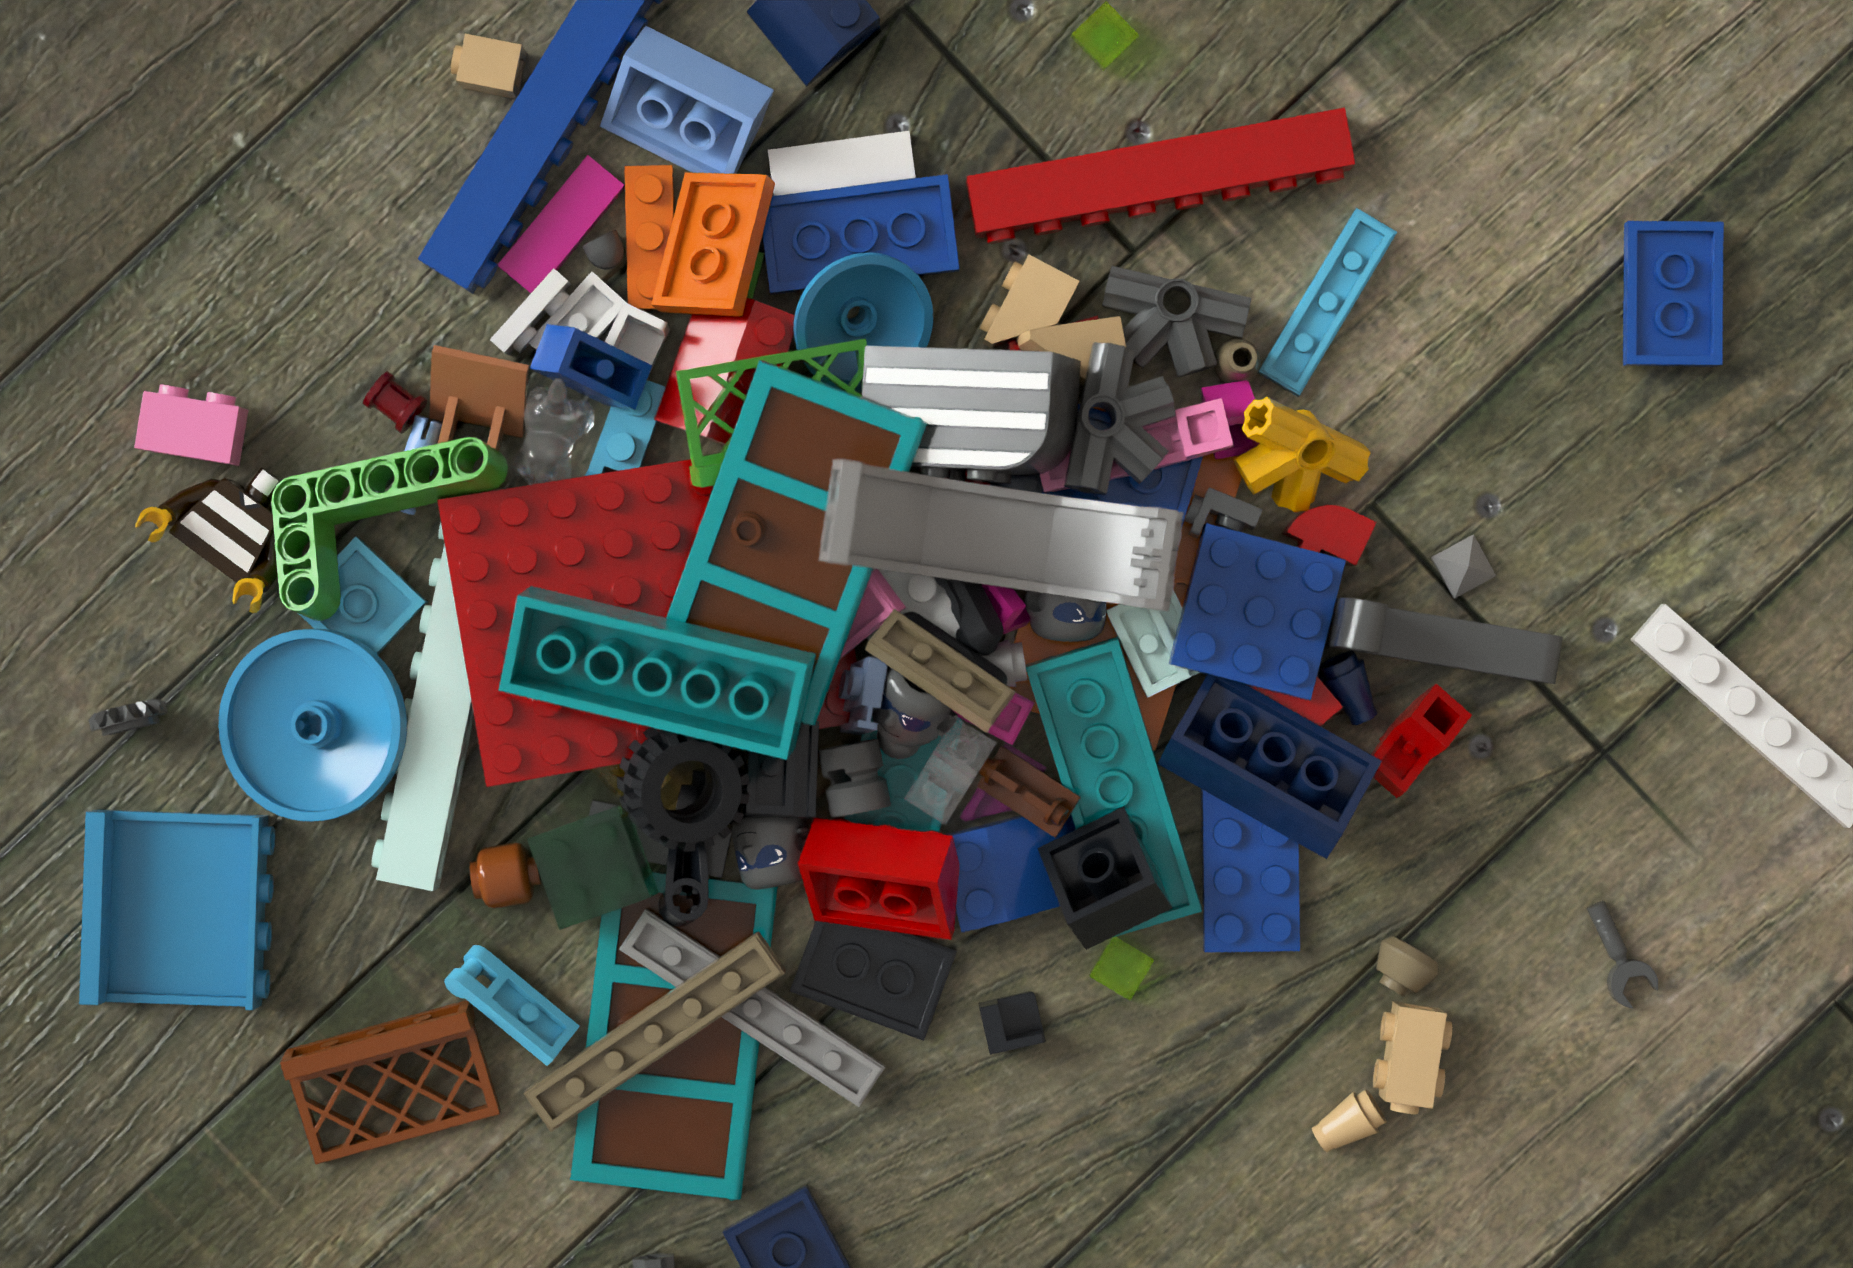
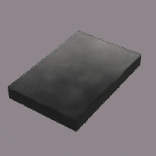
[790,921,957,1041]

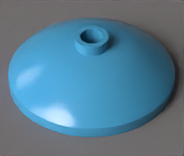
[793,252,933,393]

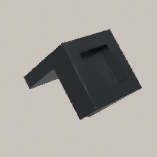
[978,991,1046,1055]

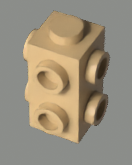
[1373,1001,1452,1114]

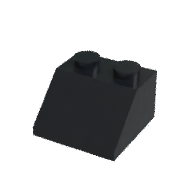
[1037,806,1173,950]

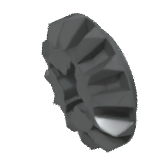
[88,699,168,736]

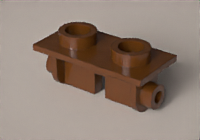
[977,746,1081,838]

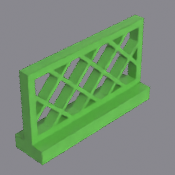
[676,339,867,488]

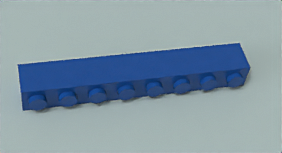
[418,0,663,294]

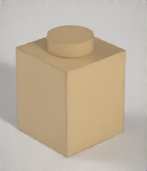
[451,33,527,99]

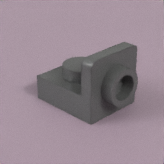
[1184,487,1263,538]

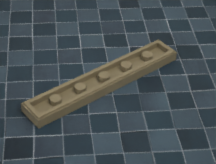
[523,931,786,1132]

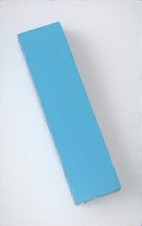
[1259,208,1397,397]

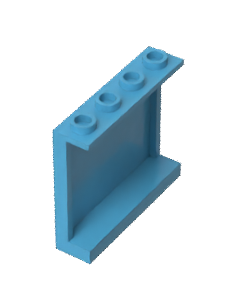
[79,810,275,1010]

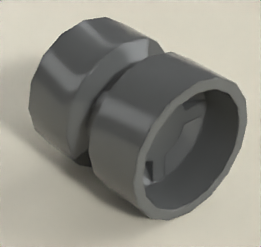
[818,739,891,817]

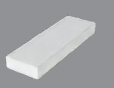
[768,131,916,196]

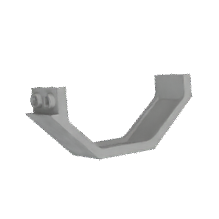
[819,459,1183,611]

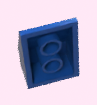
[944,815,1076,933]

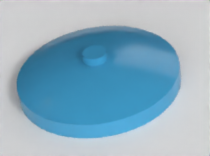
[218,629,407,822]

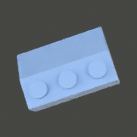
[600,26,774,174]

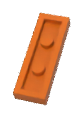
[625,165,675,311]

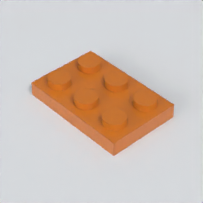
[651,172,775,316]

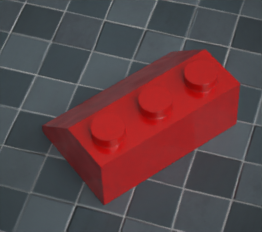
[654,298,795,446]
[798,818,960,940]

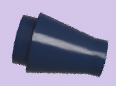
[1320,651,1378,725]

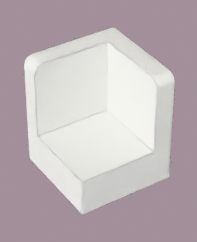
[605,302,670,372]

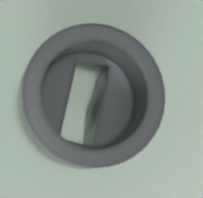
[582,230,624,270]

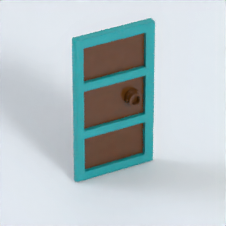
[666,360,927,725]
[570,866,778,1201]

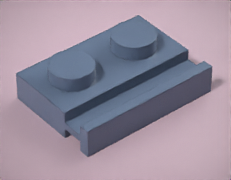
[839,657,887,735]

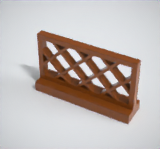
[280,1000,501,1164]

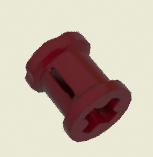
[363,371,427,434]

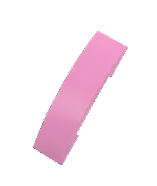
[1040,398,1233,493]

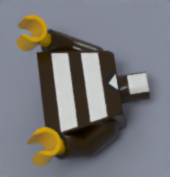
[135,467,281,613]

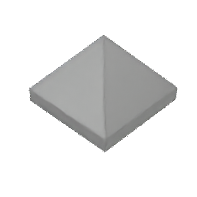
[1431,534,1496,599]

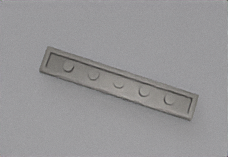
[619,908,885,1107]

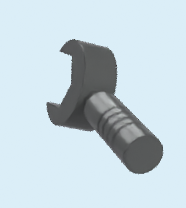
[1587,901,1658,1008]

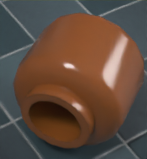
[470,842,542,909]

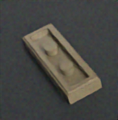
[865,609,1016,733]

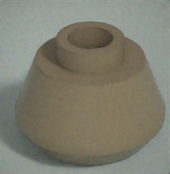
[1376,936,1439,997]

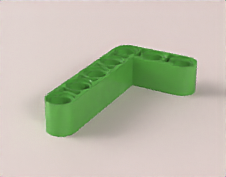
[272,437,508,621]

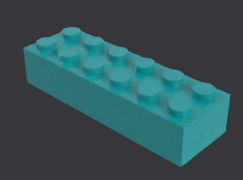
[499,586,816,760]

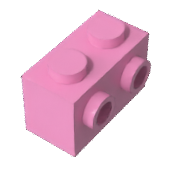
[134,384,249,466]

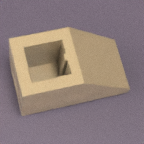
[980,255,1080,348]

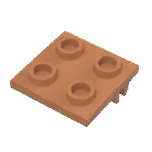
[429,345,529,463]

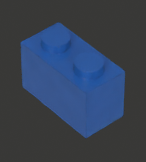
[529,324,652,410]

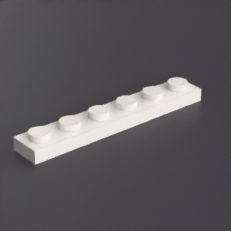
[1630,604,1853,828]

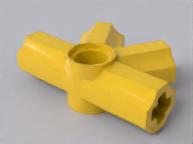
[1233,397,1371,512]

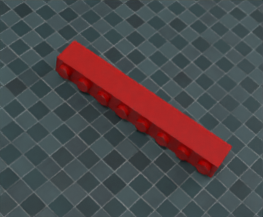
[966,107,1355,244]

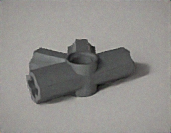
[1102,266,1252,377]
[1064,342,1176,495]

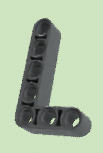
[1325,598,1563,684]

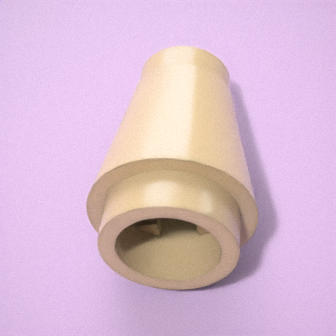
[1312,1089,1387,1153]

